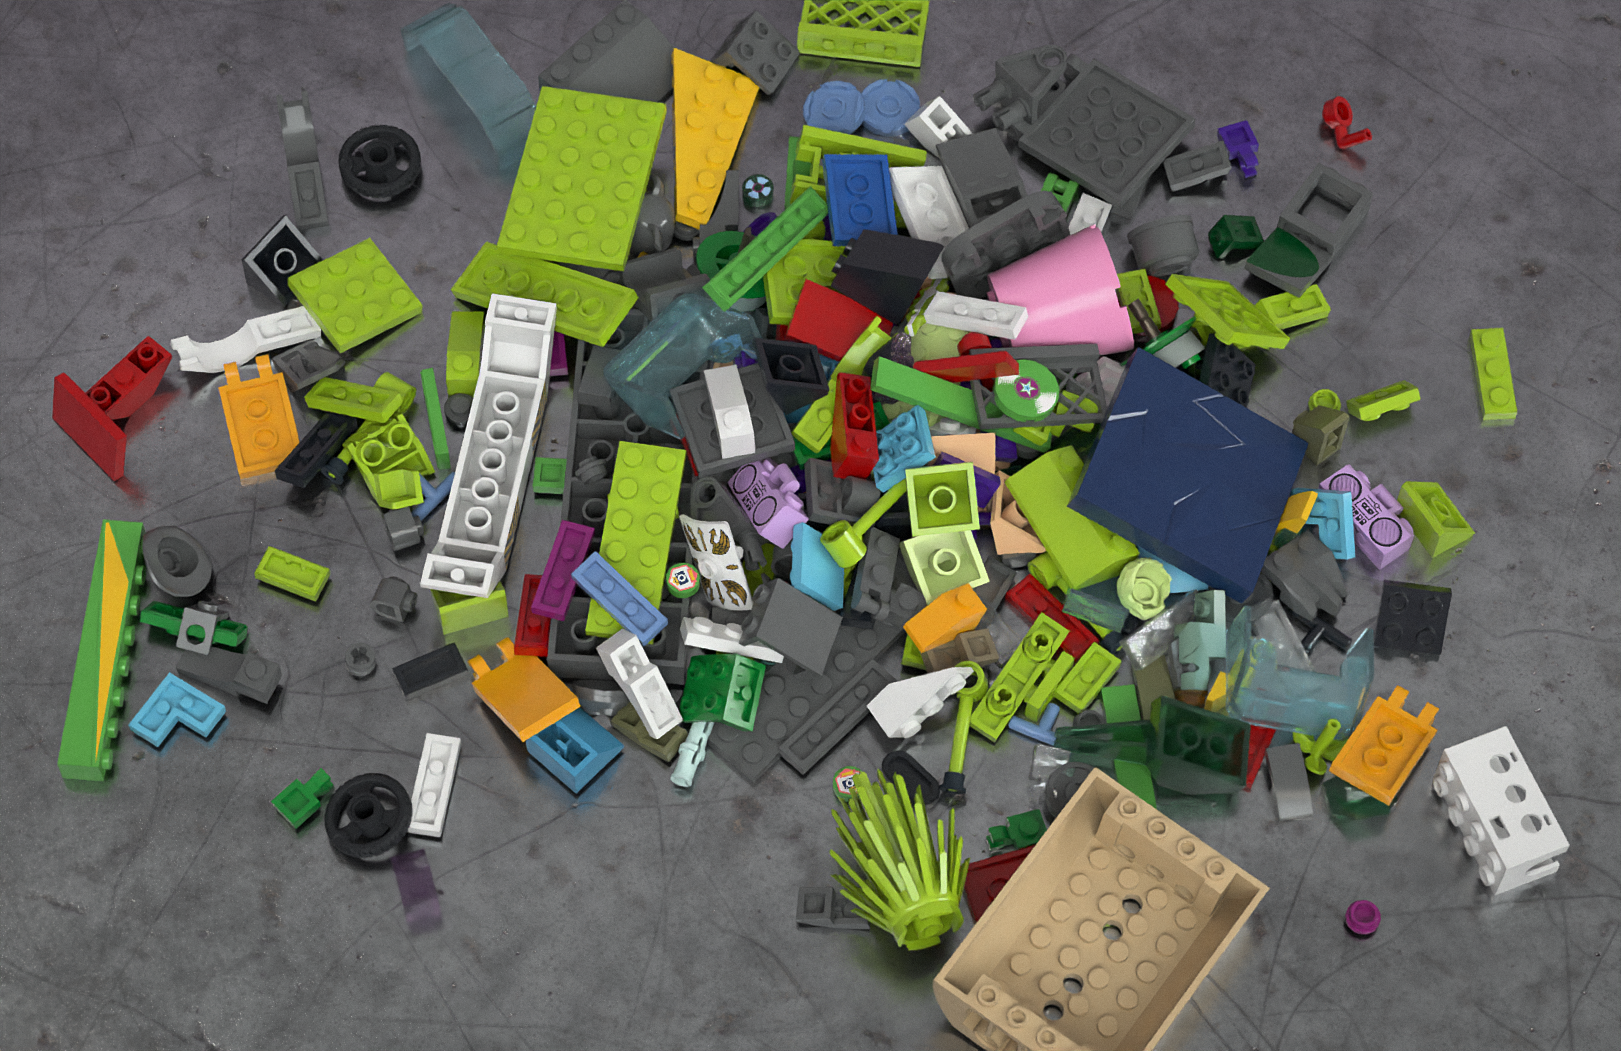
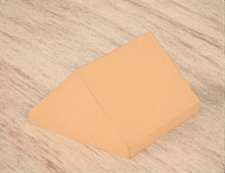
[990,470,1047,555]

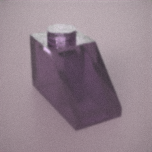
[390,849,441,922]

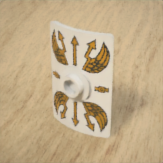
[679,514,754,611]

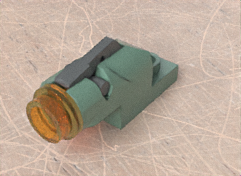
[1167,590,1226,707]

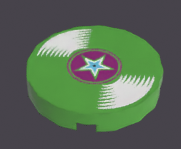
[993,359,1059,422]

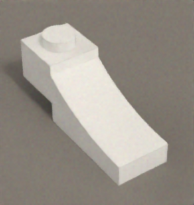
[596,629,683,739]

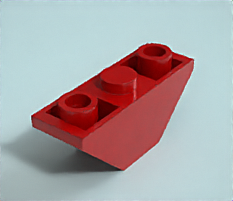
[85,336,172,420]

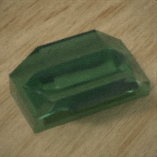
[1321,776,1398,821]

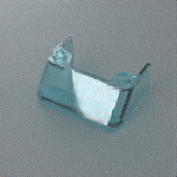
[603,293,762,440]
[1226,605,1374,741]

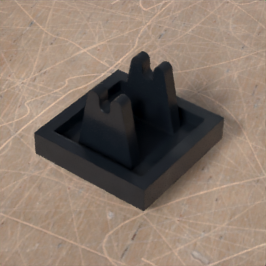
[1195,332,1255,408]
[1373,580,1452,655]

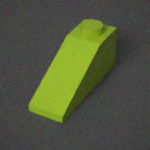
[446,311,485,398]

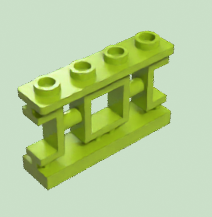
[790,125,927,229]

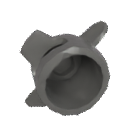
[629,175,676,257]

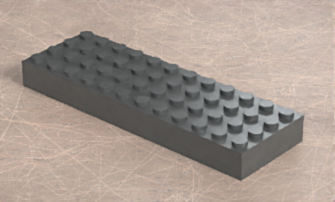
[547,309,712,685]

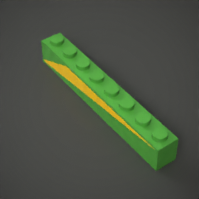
[57,519,146,781]

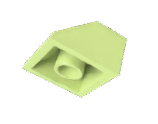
[899,530,990,605]

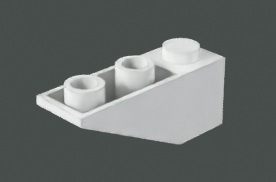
[867,667,974,738]

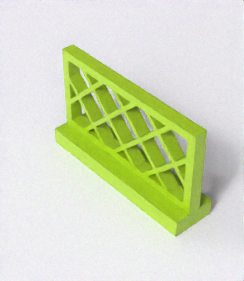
[797,0,929,67]

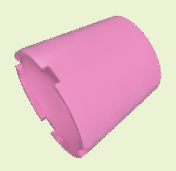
[986,225,1134,355]

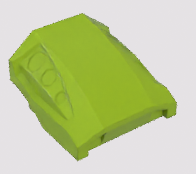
[342,412,435,503]

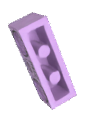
[727,458,809,549]
[1318,464,1414,570]

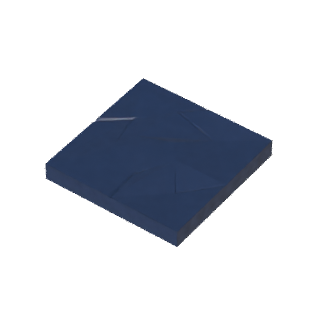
[1067,347,1309,604]

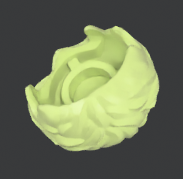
[1117,557,1172,620]

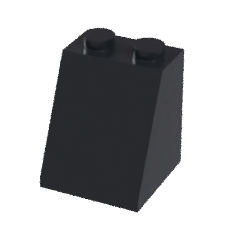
[831,229,945,326]

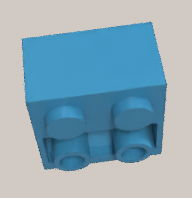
[526,707,624,793]

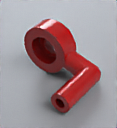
[1322,96,1372,150]
[957,332,994,392]

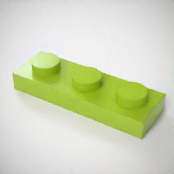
[1469,328,1518,420]
[304,377,403,423]

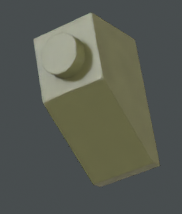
[1292,405,1350,466]

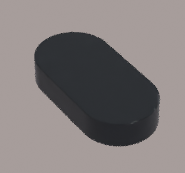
[881,751,940,810]

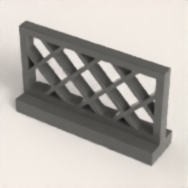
[968,344,1108,429]

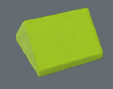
[905,461,980,537]
[1397,481,1475,558]
[430,581,509,635]

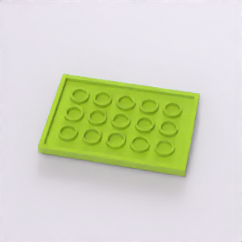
[497,86,667,272]

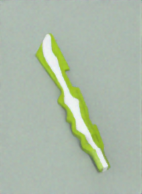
[904,278,949,336]

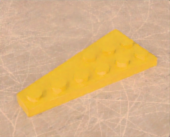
[671,48,759,230]

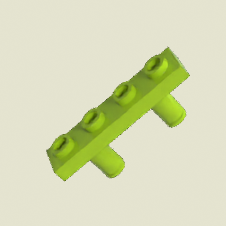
[969,612,1069,743]

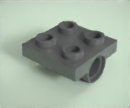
[804,458,880,527]

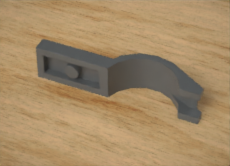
[276,90,329,230]

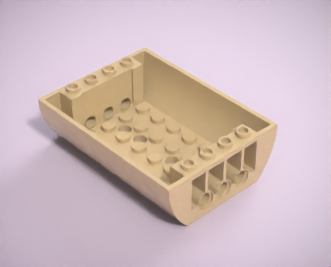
[933,767,1269,1051]

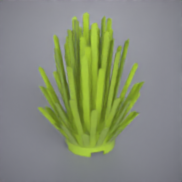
[829,769,971,951]

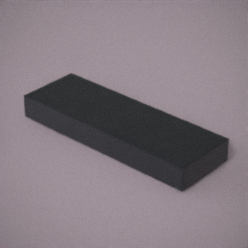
[275,411,358,488]

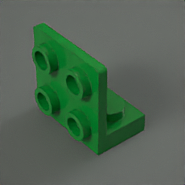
[680,654,766,732]

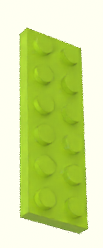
[451,242,639,347]
[585,441,686,644]

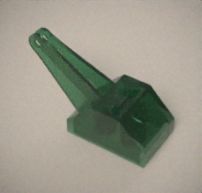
[1053,695,1251,795]

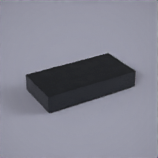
[392,642,469,701]

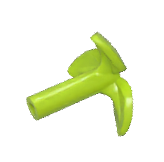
[1292,719,1348,775]

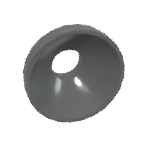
[572,679,630,716]

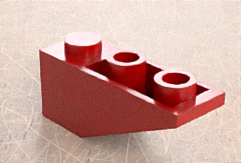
[830,372,879,479]

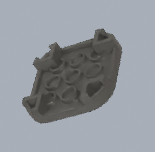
[941,191,1071,300]

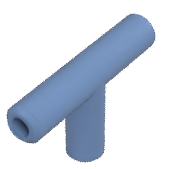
[411,472,455,521]
[1008,703,1075,752]

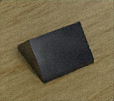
[241,215,323,307]
[752,338,829,415]

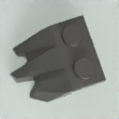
[1261,530,1348,621]

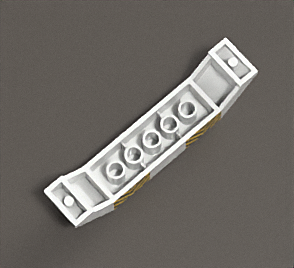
[420,294,557,598]

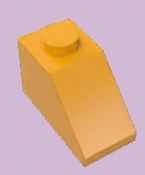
[903,583,987,653]

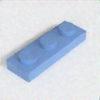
[571,551,668,647]

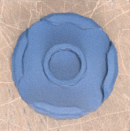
[861,79,920,137]
[803,81,866,134]

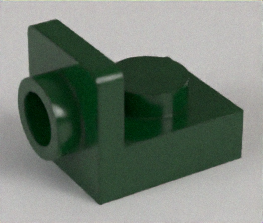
[1208,215,1264,258]

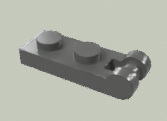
[851,527,900,622]

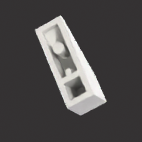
[904,96,973,158]
[704,365,755,459]

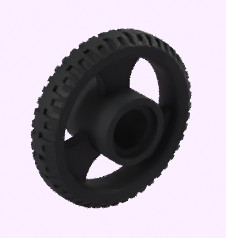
[338,124,421,198]
[324,773,413,858]

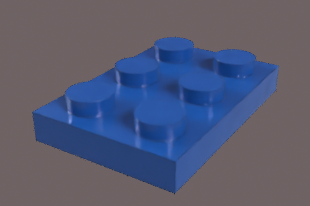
[822,154,898,246]

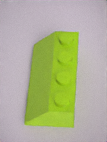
[1004,445,1140,591]

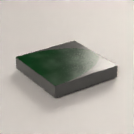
[1244,227,1332,298]

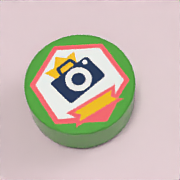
[666,563,700,598]
[833,766,862,802]

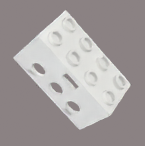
[1433,726,1569,895]

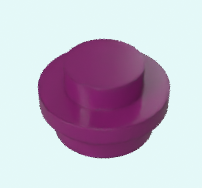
[1345,900,1381,935]

